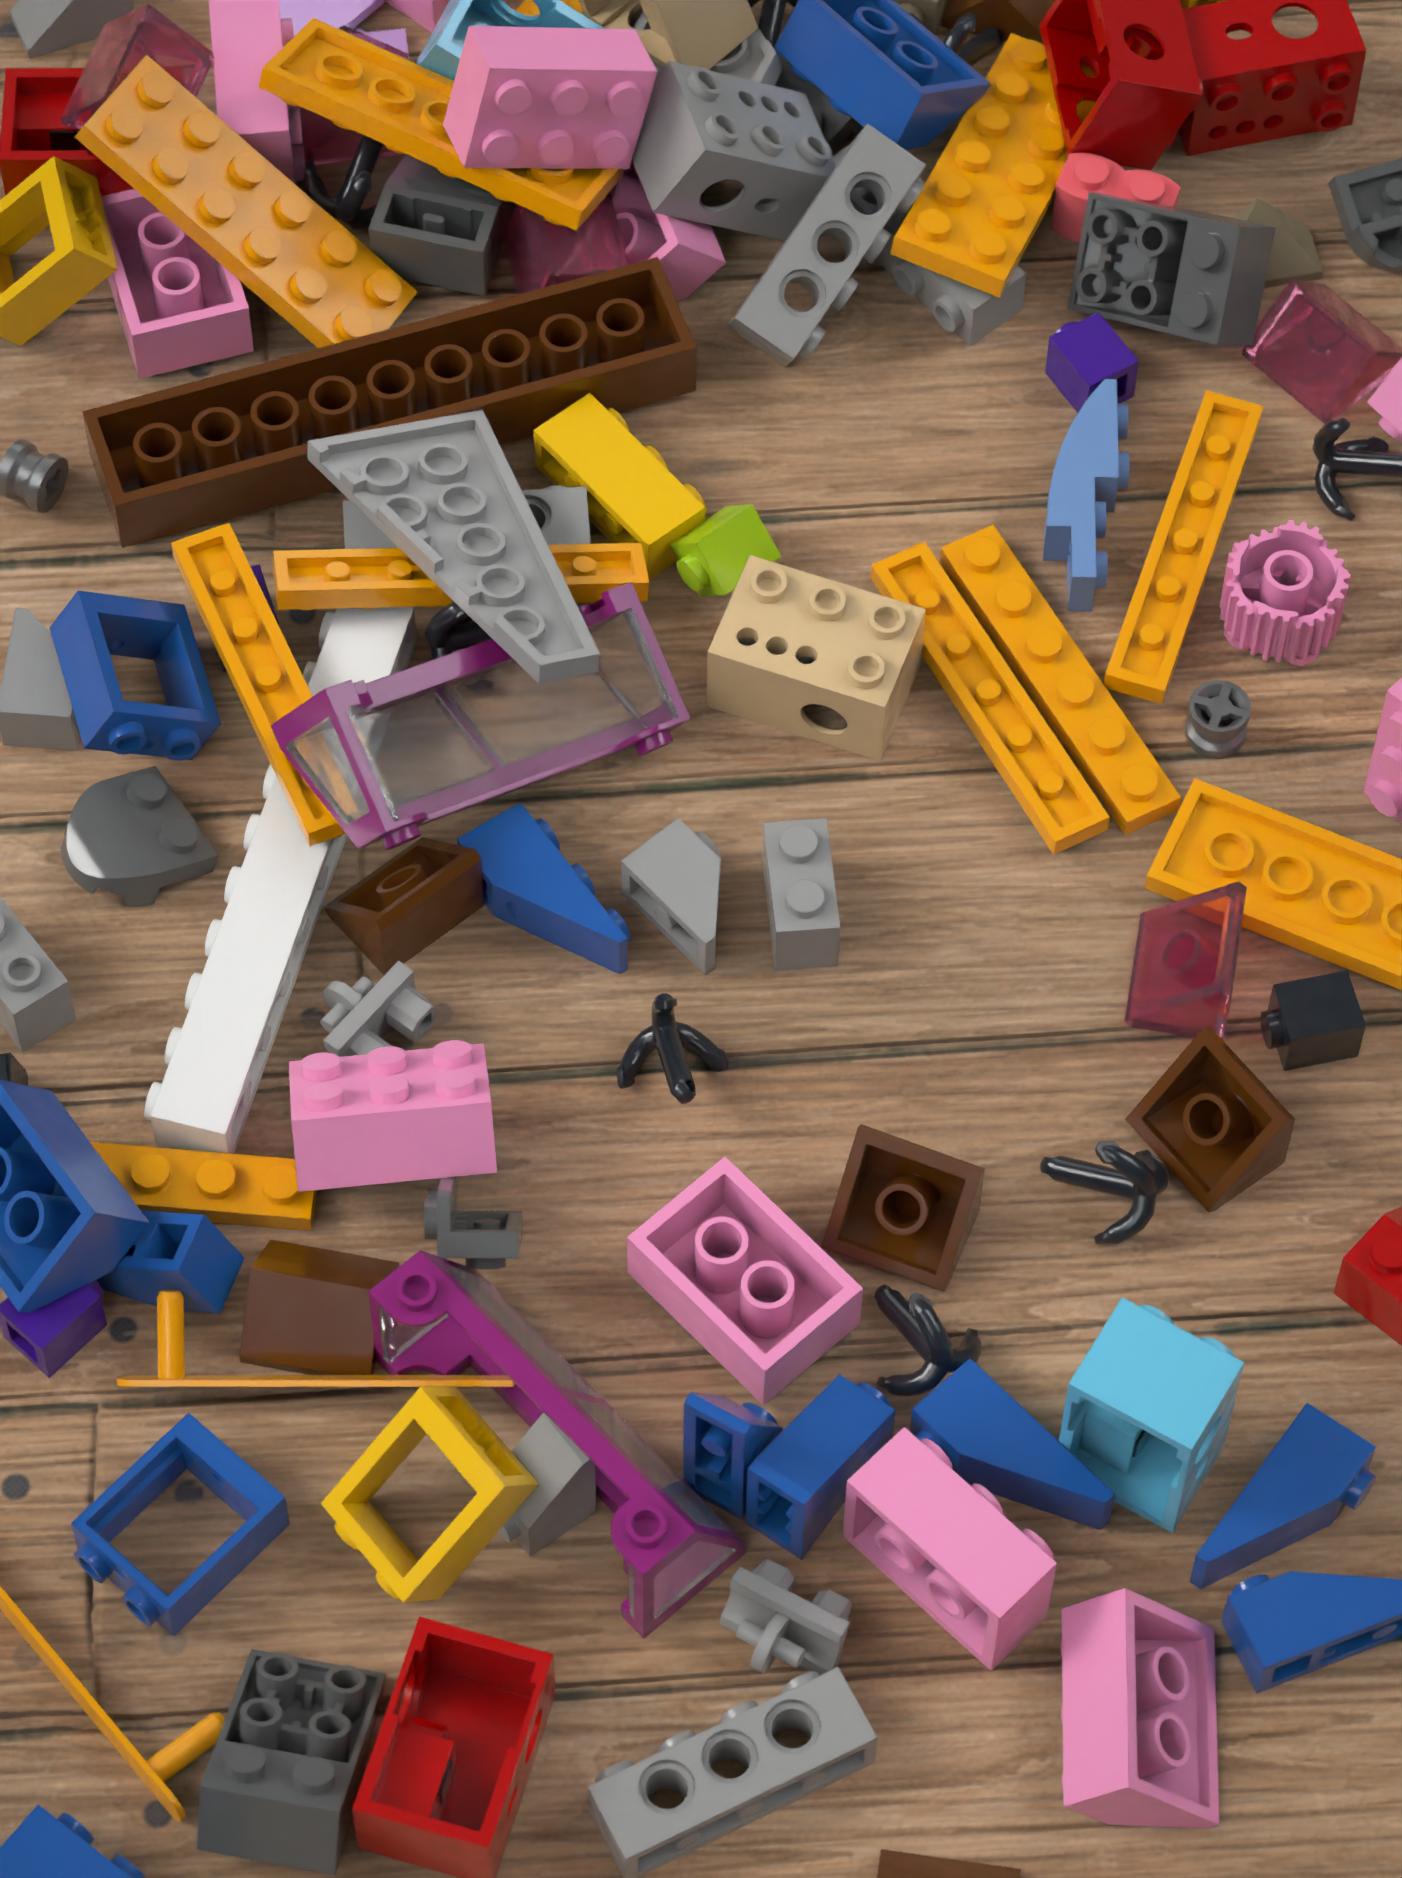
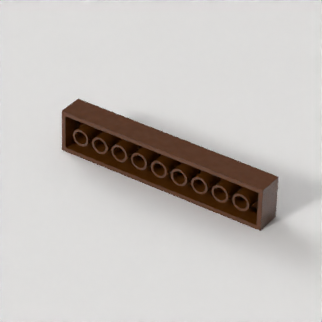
[82,257,697,548]

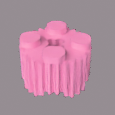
[1219,520,1351,666]

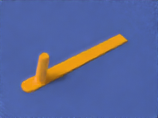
[116,1290,516,1387]
[0,1586,225,1822]

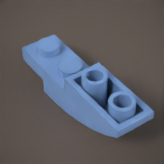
[1043,379,1130,612]

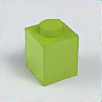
[670,504,782,596]

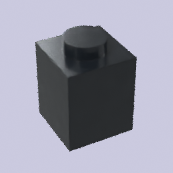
[1260,970,1366,1071]

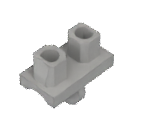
[320,961,436,1057]
[719,1559,852,1675]

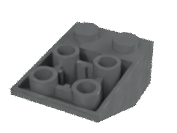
[368,154,516,296]
[1067,192,1276,345]
[197,1649,386,1875]

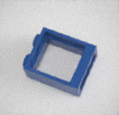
[49,590,221,760]
[71,1412,290,1637]

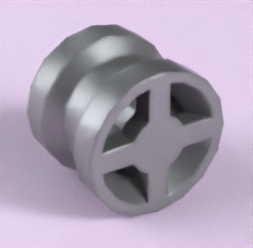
[0,439,69,513]
[1185,680,1251,759]

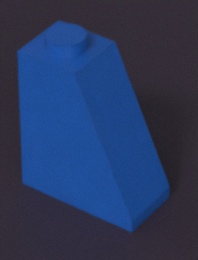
[746,1374,895,1560]

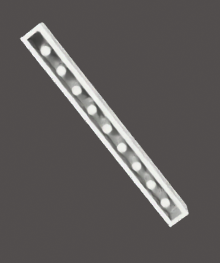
[144,607,417,1154]

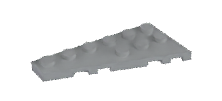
[307,410,600,683]

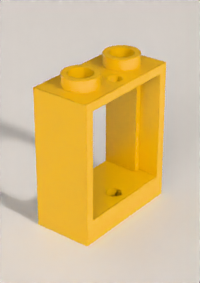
[0,156,118,346]
[321,1386,539,1603]

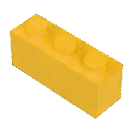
[533,393,707,580]

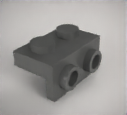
[424,1177,522,1270]

